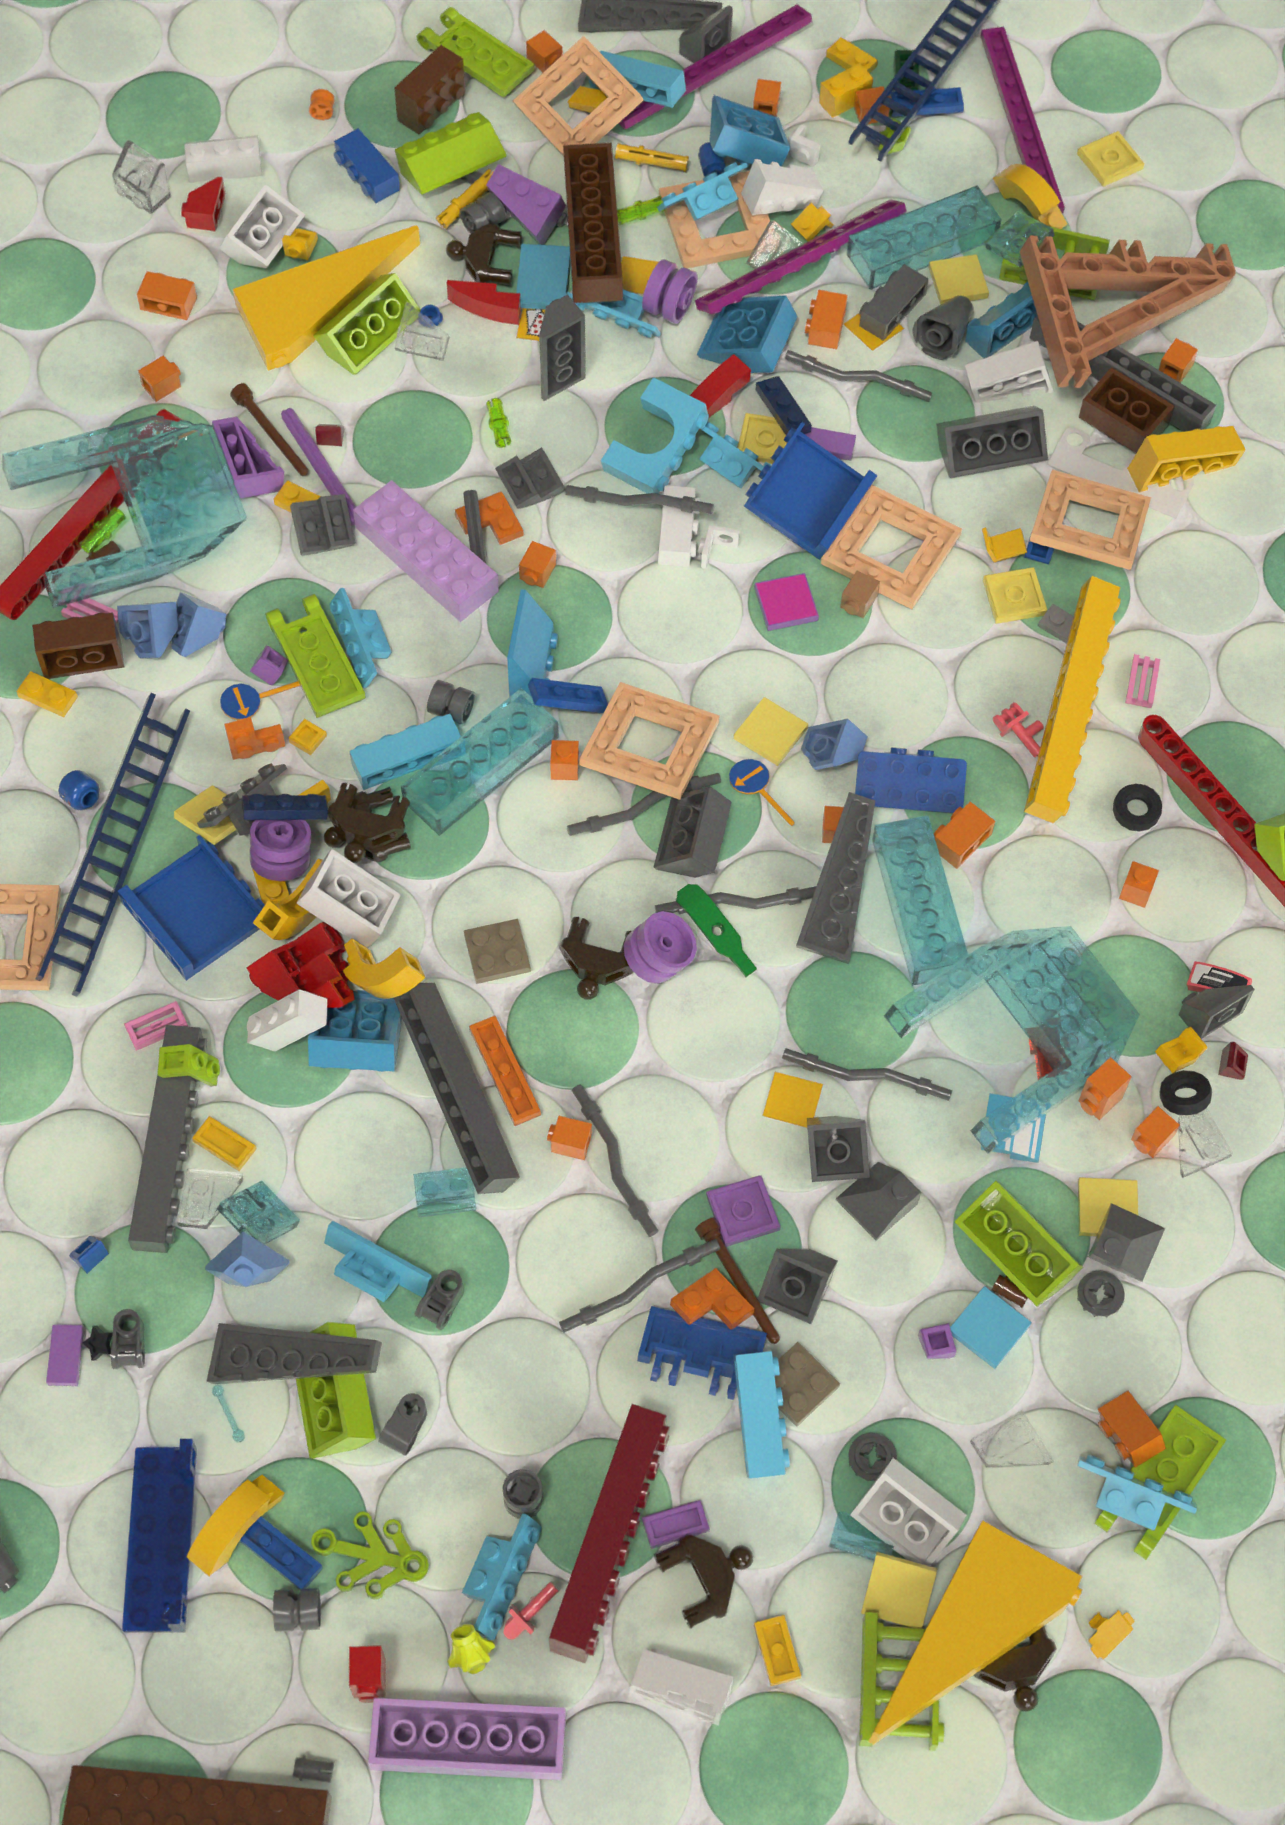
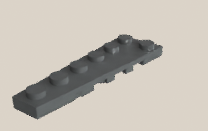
[578,0,723,32]
[796,792,875,964]
[206,1323,382,1384]

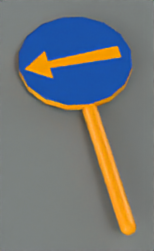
[220,681,300,720]
[729,759,795,826]

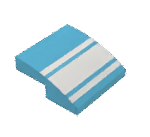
[981,1093,1047,1163]

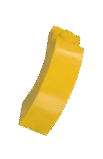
[993,164,1067,229]
[253,859,323,940]
[343,938,426,999]
[186,1475,285,1576]

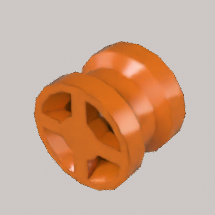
[309,89,335,120]

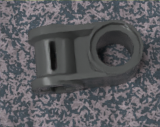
[415,1269,464,1330]
[111,1309,145,1369]
[378,1393,427,1456]

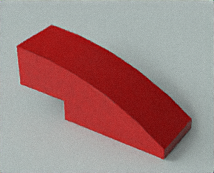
[447,280,521,325]
[690,354,751,418]

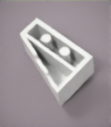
[965,341,1053,403]

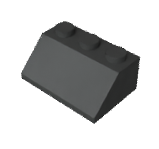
[654,786,732,878]

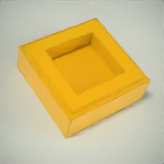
[288,719,327,755]

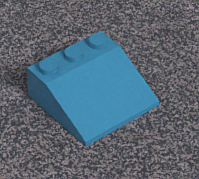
[709,95,791,167]
[697,295,798,373]
[507,589,558,703]
[308,990,402,1072]

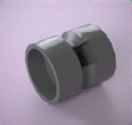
[460,192,506,234]
[427,680,475,724]
[502,1469,543,1519]
[273,1588,321,1632]

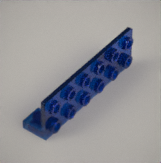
[122,1439,197,1633]

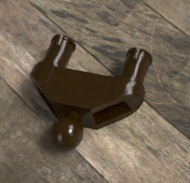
[446,224,522,286]
[328,783,410,863]
[324,786,411,862]
[559,917,633,1000]
[654,1534,753,1629]
[973,1626,1057,1711]

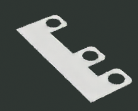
[1047,427,1195,519]

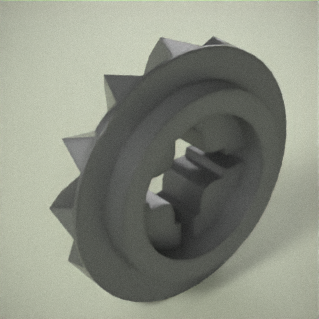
[1077,1271,1125,1318]
[848,1433,897,1482]

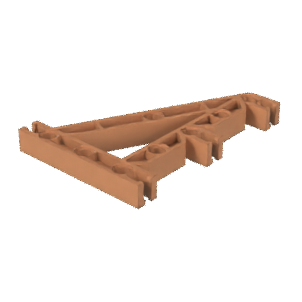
[1020,236,1236,388]

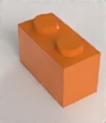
[137,271,197,320]
[805,290,848,349]
[932,801,995,869]
[1078,1057,1132,1120]
[1098,1391,1166,1468]

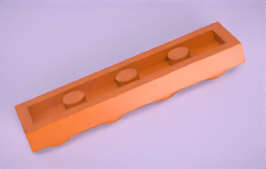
[469,1015,541,1126]

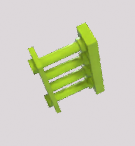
[999,219,1110,301]
[859,1612,944,1751]

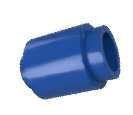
[698,142,726,177]

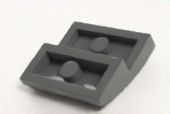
[495,448,565,509]
[290,494,356,556]

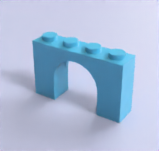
[601,377,709,494]

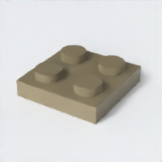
[464,919,531,984]
[775,1342,840,1427]

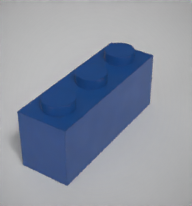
[334,128,400,203]

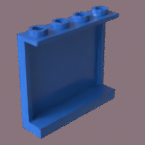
[744,422,878,560]
[118,835,265,981]

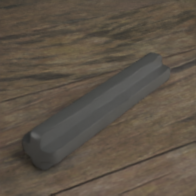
[463,490,486,563]

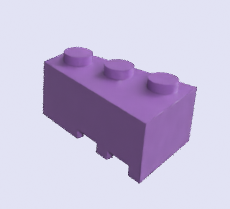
[486,164,566,245]
[211,416,284,500]

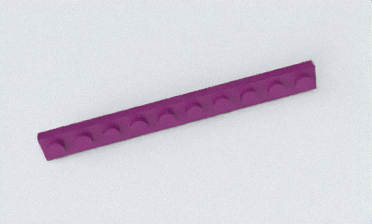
[618,4,812,129]
[980,26,1065,214]
[695,199,907,314]

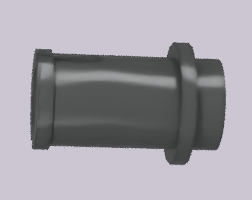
[293,1755,334,1783]

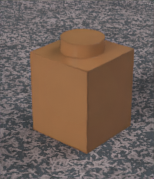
[840,571,880,618]

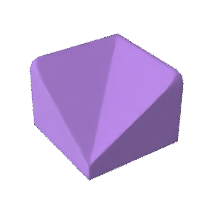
[250,645,288,685]
[918,1323,957,1359]

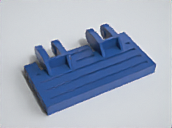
[637,1306,767,1400]

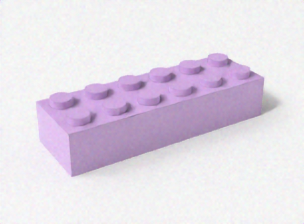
[353,480,499,622]
[368,1698,566,1780]

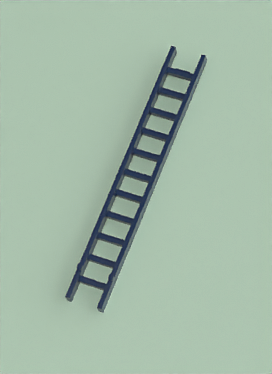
[848,0,1000,162]
[35,693,190,997]

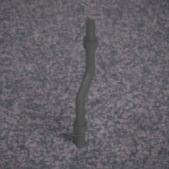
[785,350,933,402]
[565,485,714,514]
[567,773,721,836]
[655,886,816,914]
[782,1048,952,1101]
[572,1084,658,1237]
[559,1239,720,1333]

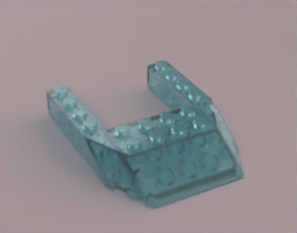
[2,415,247,608]
[884,926,1140,1154]

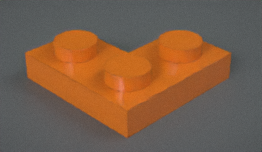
[455,491,524,545]
[224,717,285,760]
[670,1268,754,1330]

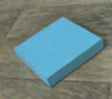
[950,1286,1032,1369]

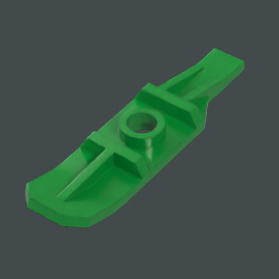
[676,884,757,977]

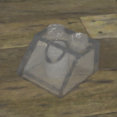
[112,140,171,214]

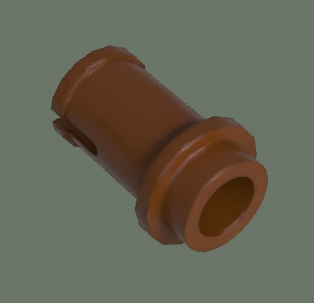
[86,540,121,571]
[991,1275,1028,1308]

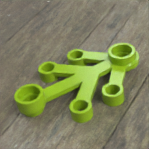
[311,1512,429,1600]

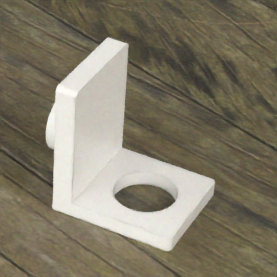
[698,525,739,569]

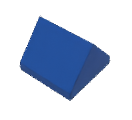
[1024,532,1054,564]
[69,1236,109,1274]

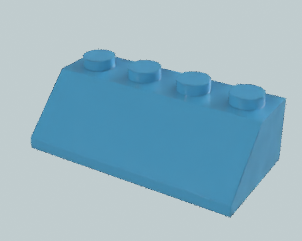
[965,282,1037,358]

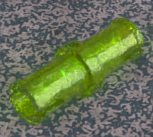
[617,195,665,225]
[486,398,511,448]
[79,507,126,554]

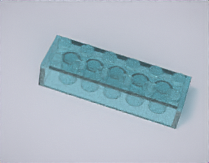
[847,185,1002,290]
[401,688,559,836]
[872,815,970,986]

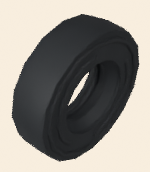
[1113,783,1162,832]
[1160,1070,1212,1116]

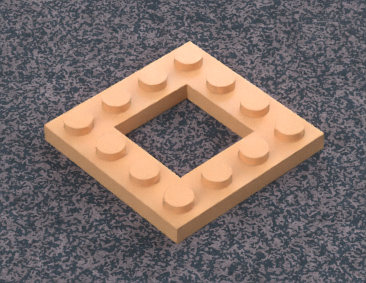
[513,36,644,156]
[659,171,778,268]
[1029,470,1151,570]
[821,485,962,609]
[579,682,720,800]
[0,884,61,991]

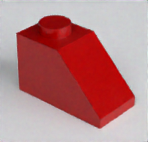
[181,177,226,231]

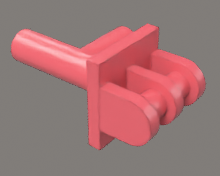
[993,702,1044,758]
[504,1582,559,1639]

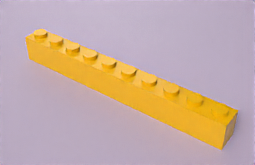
[1024,576,1121,823]

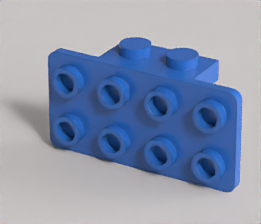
[855,747,967,813]

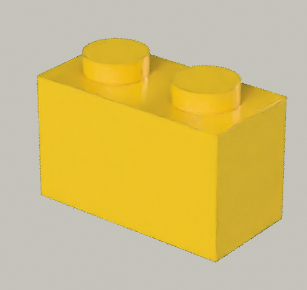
[819,63,873,118]

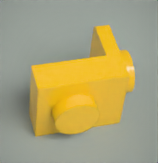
[791,203,834,242]
[282,228,318,260]
[1155,1027,1207,1073]

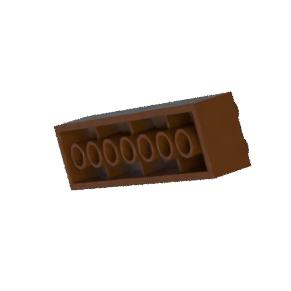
[563,143,623,303]
[62,1765,332,1825]

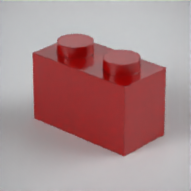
[349,1646,386,1703]

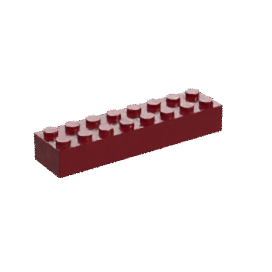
[549,1404,670,1663]

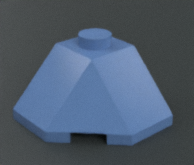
[172,592,227,657]
[117,602,178,658]
[801,718,868,770]
[205,1232,289,1287]

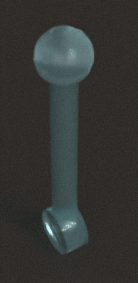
[212,1385,245,1443]

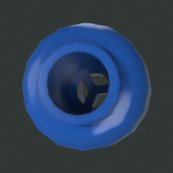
[58,770,100,810]

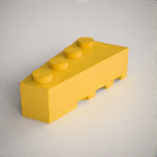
[1127,426,1246,492]

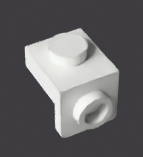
[788,124,820,167]

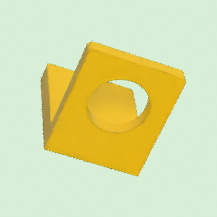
[982,527,1027,563]

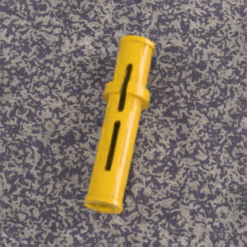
[615,143,689,172]
[436,169,493,229]

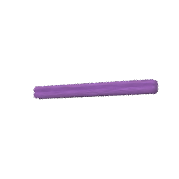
[281,408,356,525]

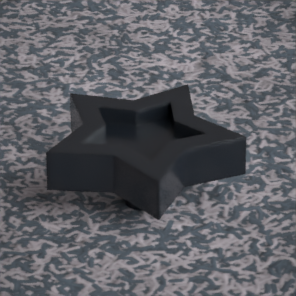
[82,1325,113,1361]

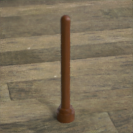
[230,383,308,476]
[695,1217,780,1344]

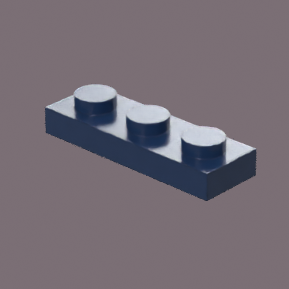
[755,376,812,435]
[242,794,328,820]

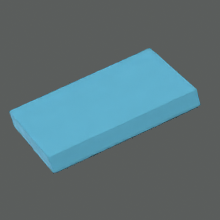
[516,244,570,310]

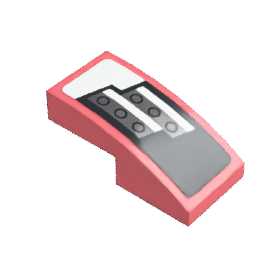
[1187,961,1252,992]

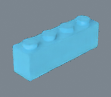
[588,51,686,108]
[349,714,464,790]
[733,1351,790,1479]

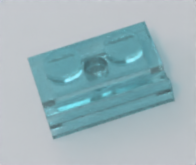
[413,1168,476,1218]

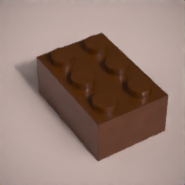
[394,45,465,135]
[1078,367,1175,453]
[32,612,124,679]

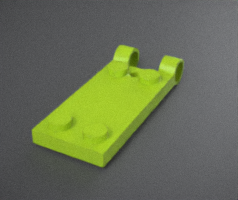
[416,7,535,98]
[265,594,366,718]
[1094,1405,1226,1560]

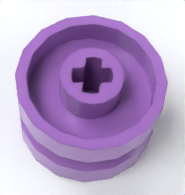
[642,259,698,324]
[250,820,311,881]
[624,911,697,984]

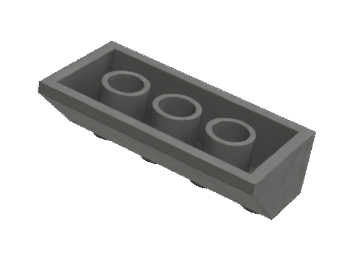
[539,294,586,401]
[936,406,1048,478]

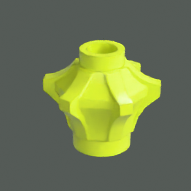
[447,1624,495,1674]

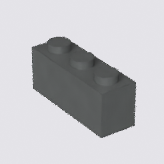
[859,264,929,341]

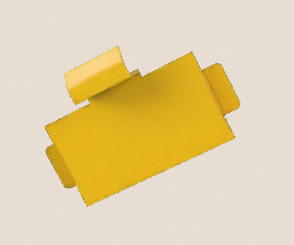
[1088,1610,1135,1660]

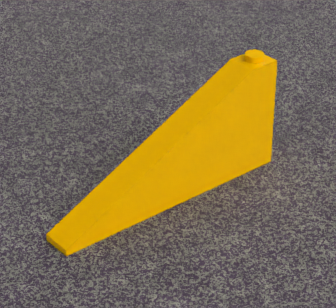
[233,225,420,371]
[868,1520,1083,1745]

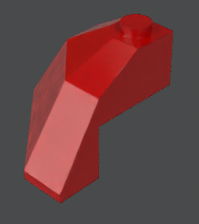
[246,922,355,1008]

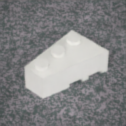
[741,159,823,215]
[630,1648,734,1726]

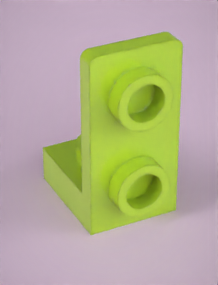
[157,1044,220,1086]

